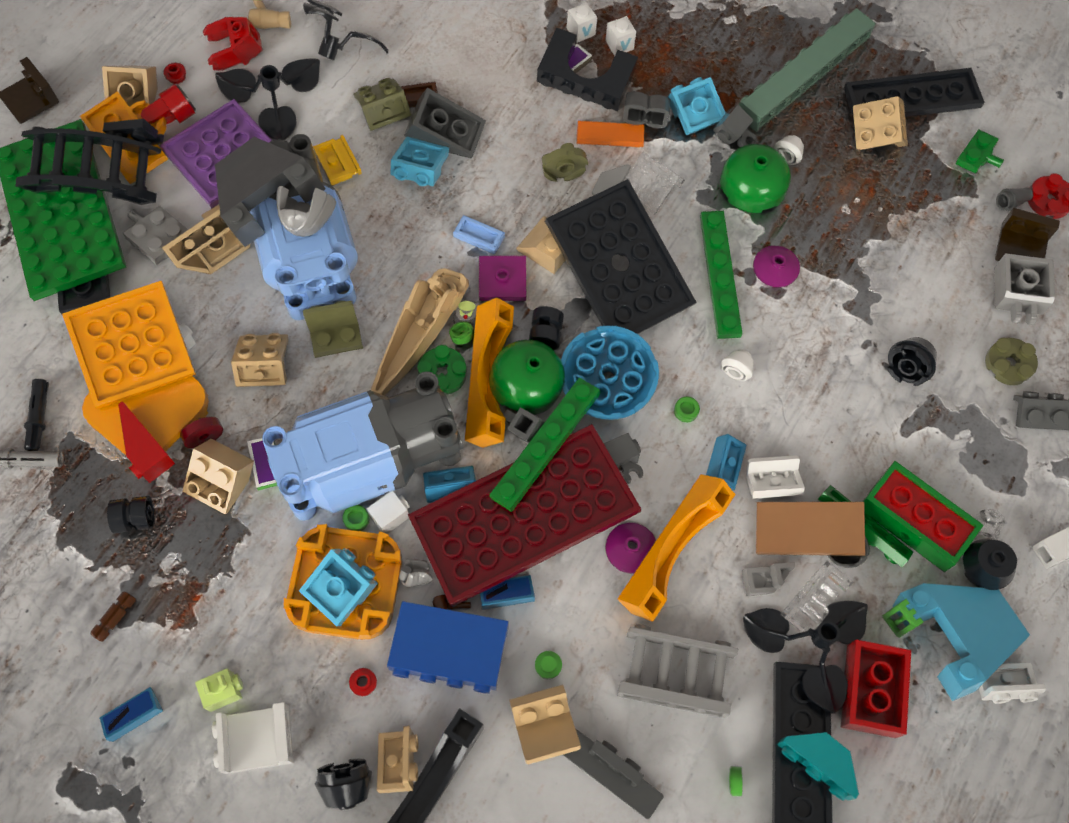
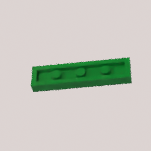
[818,485,913,568]

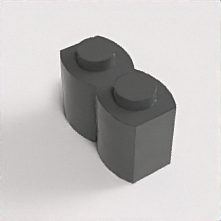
[623,91,670,128]

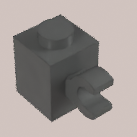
[713,104,757,147]
[503,407,545,443]
[604,433,643,484]

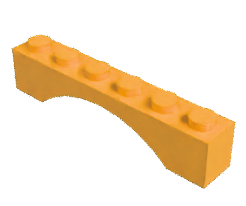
[465,297,514,448]
[617,474,735,622]

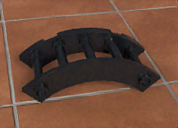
[15,127,161,205]

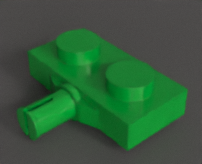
[956,129,1004,174]

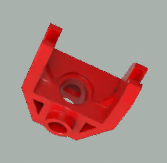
[203,17,263,70]

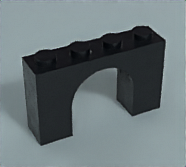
[536,28,638,111]

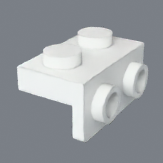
[746,455,805,499]
[979,663,1046,704]

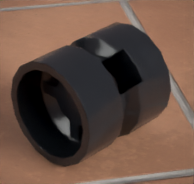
[529,306,564,350]
[107,496,155,534]

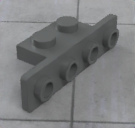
[563,728,664,819]

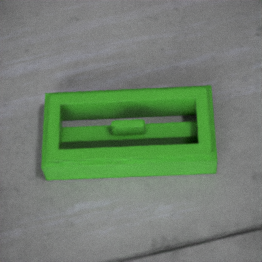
[882,599,924,638]

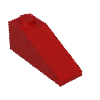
[118,401,175,483]

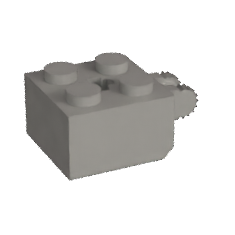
[994,253,1055,325]

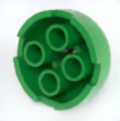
[720,144,791,213]
[489,340,565,415]

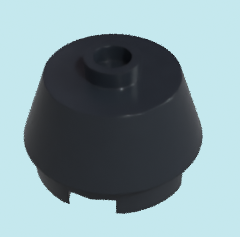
[887,337,937,386]
[962,539,1017,590]
[314,759,372,810]

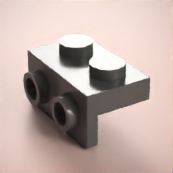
[1013,391,1069,431]

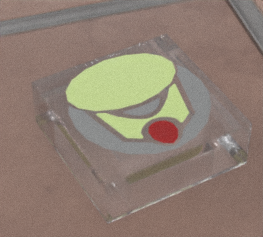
[453,300,480,326]

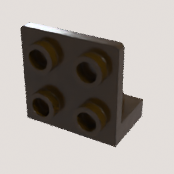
[0,57,59,124]
[995,207,1060,261]

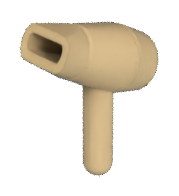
[248,0,291,29]

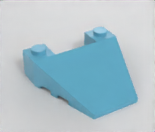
[892,583,1030,701]

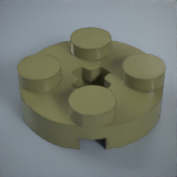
[541,143,588,182]
[985,337,1038,385]

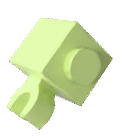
[195,668,243,712]

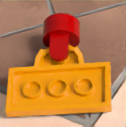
[80,84,196,185]

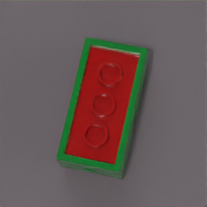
[862,461,984,573]

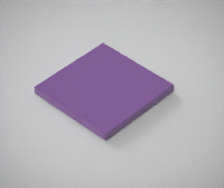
[159,99,272,208]

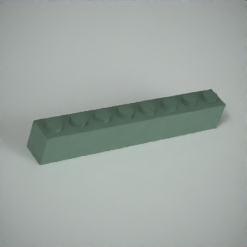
[739,8,876,132]

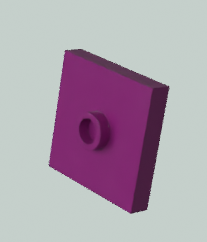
[479,256,526,301]

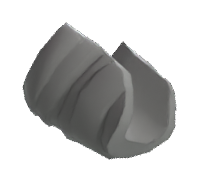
[399,558,432,587]

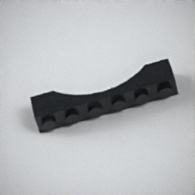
[388,708,484,823]

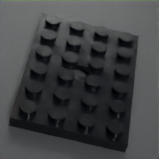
[545,179,697,334]

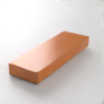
[577,121,644,147]

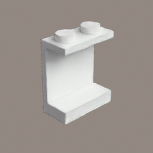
[212,702,293,774]

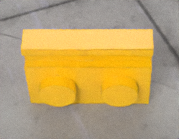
[313,135,362,186]

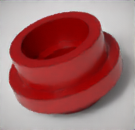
[163,63,186,84]
[349,668,377,696]

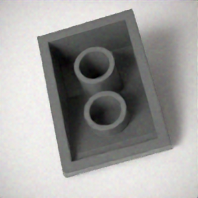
[404,88,486,159]

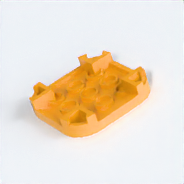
[82,376,209,456]
[284,524,402,640]

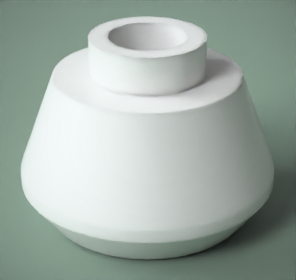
[774,135,804,165]
[721,349,754,381]

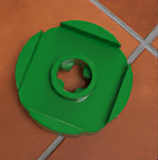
[417,345,467,395]

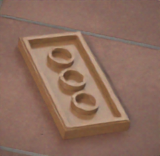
[756,502,865,556]

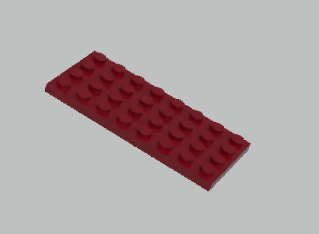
[408,424,641,607]

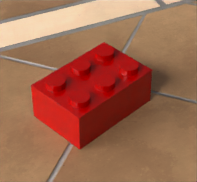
[840,639,912,738]

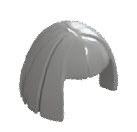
[277,186,336,237]

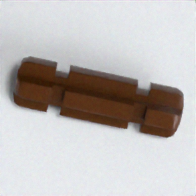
[90,591,136,642]

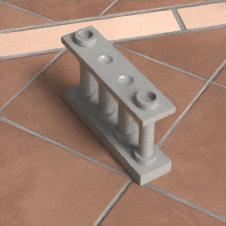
[617,624,738,718]

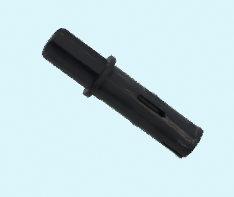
[24,379,49,451]

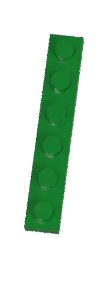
[700,211,743,339]
[490,377,600,512]

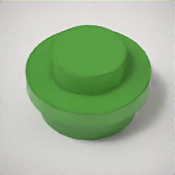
[535,651,562,679]

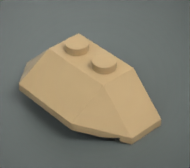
[162,209,250,275]

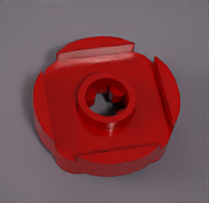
[1028,173,1069,219]

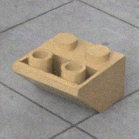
[182,439,254,514]

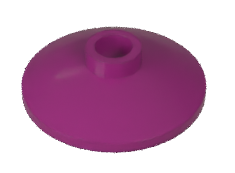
[753,245,800,287]
[605,523,656,574]

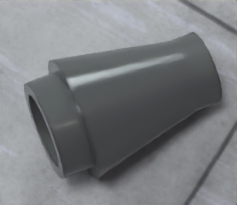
[996,187,1033,211]

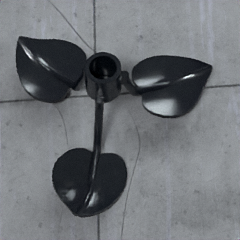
[303,0,389,60]
[215,59,320,140]
[743,601,868,713]

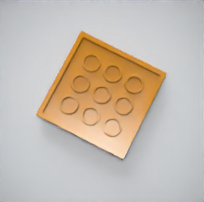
[62,281,196,409]

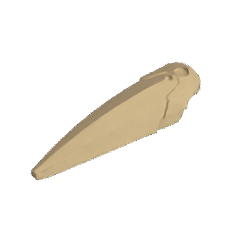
[371,268,469,395]

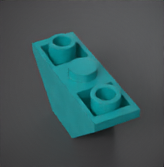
[777,732,859,801]

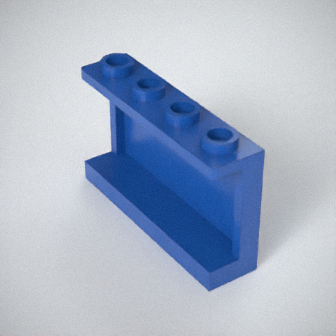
[387,601,509,694]

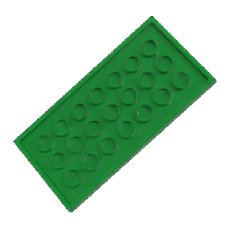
[0,119,126,301]

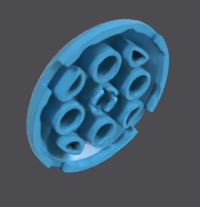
[561,326,659,420]

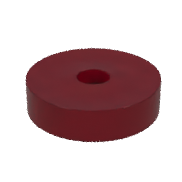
[180,417,223,449]

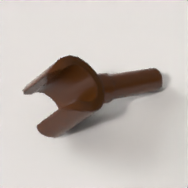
[432,595,471,610]

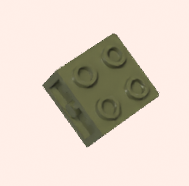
[353,78,412,131]
[303,301,363,358]

